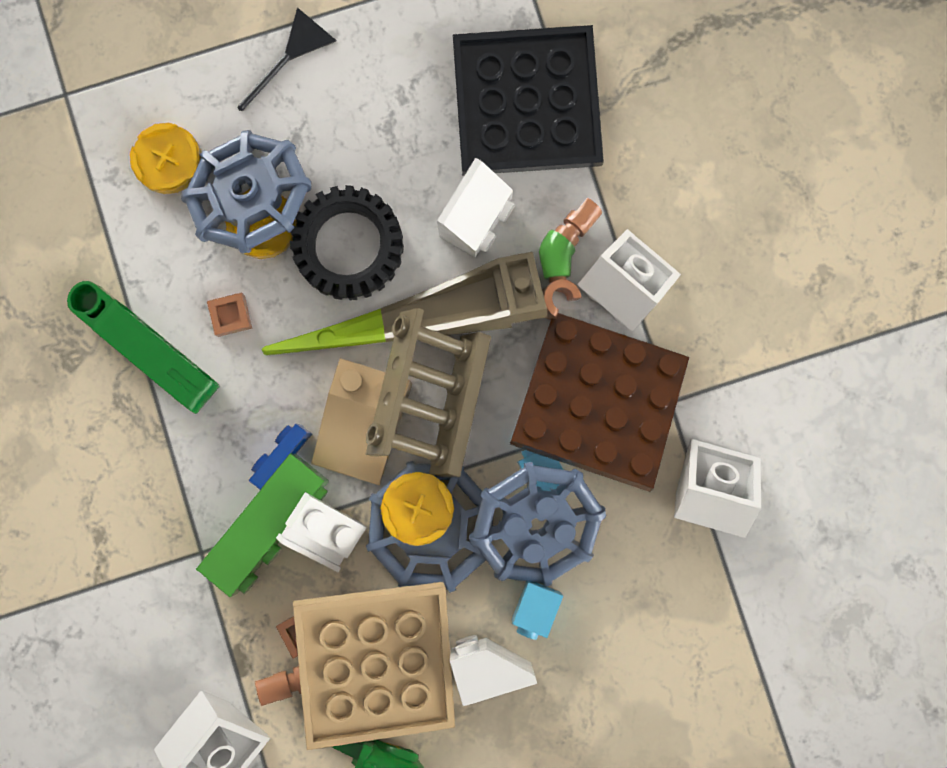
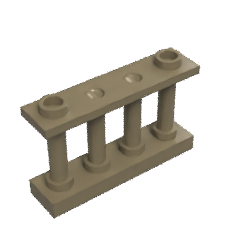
[366,308,491,477]

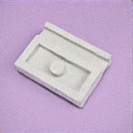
[276,492,367,572]

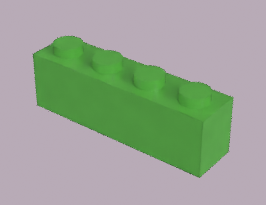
[196,453,329,597]

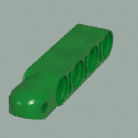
[67,281,220,414]

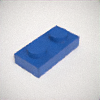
[249,423,312,490]

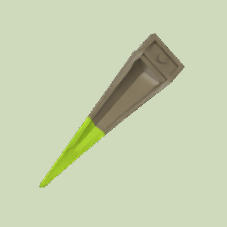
[261,252,547,355]

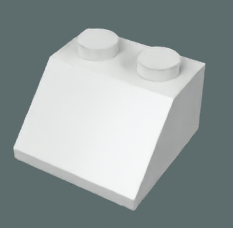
[437,158,515,258]
[578,229,681,331]
[674,439,761,538]
[450,635,537,706]
[154,690,270,768]

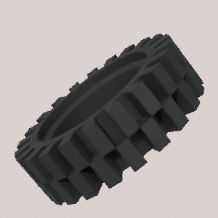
[290,185,404,301]

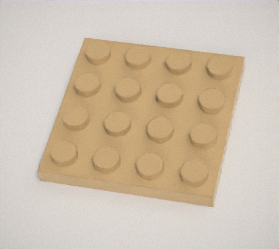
[293,582,455,750]

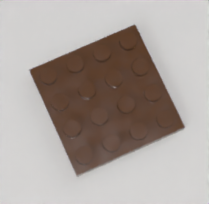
[510,313,689,492]

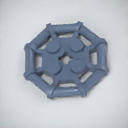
[181,130,312,254]
[366,461,493,593]
[469,462,606,587]

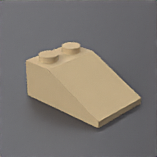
[311,358,412,485]

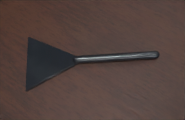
[237,7,336,111]

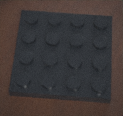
[453,25,604,176]

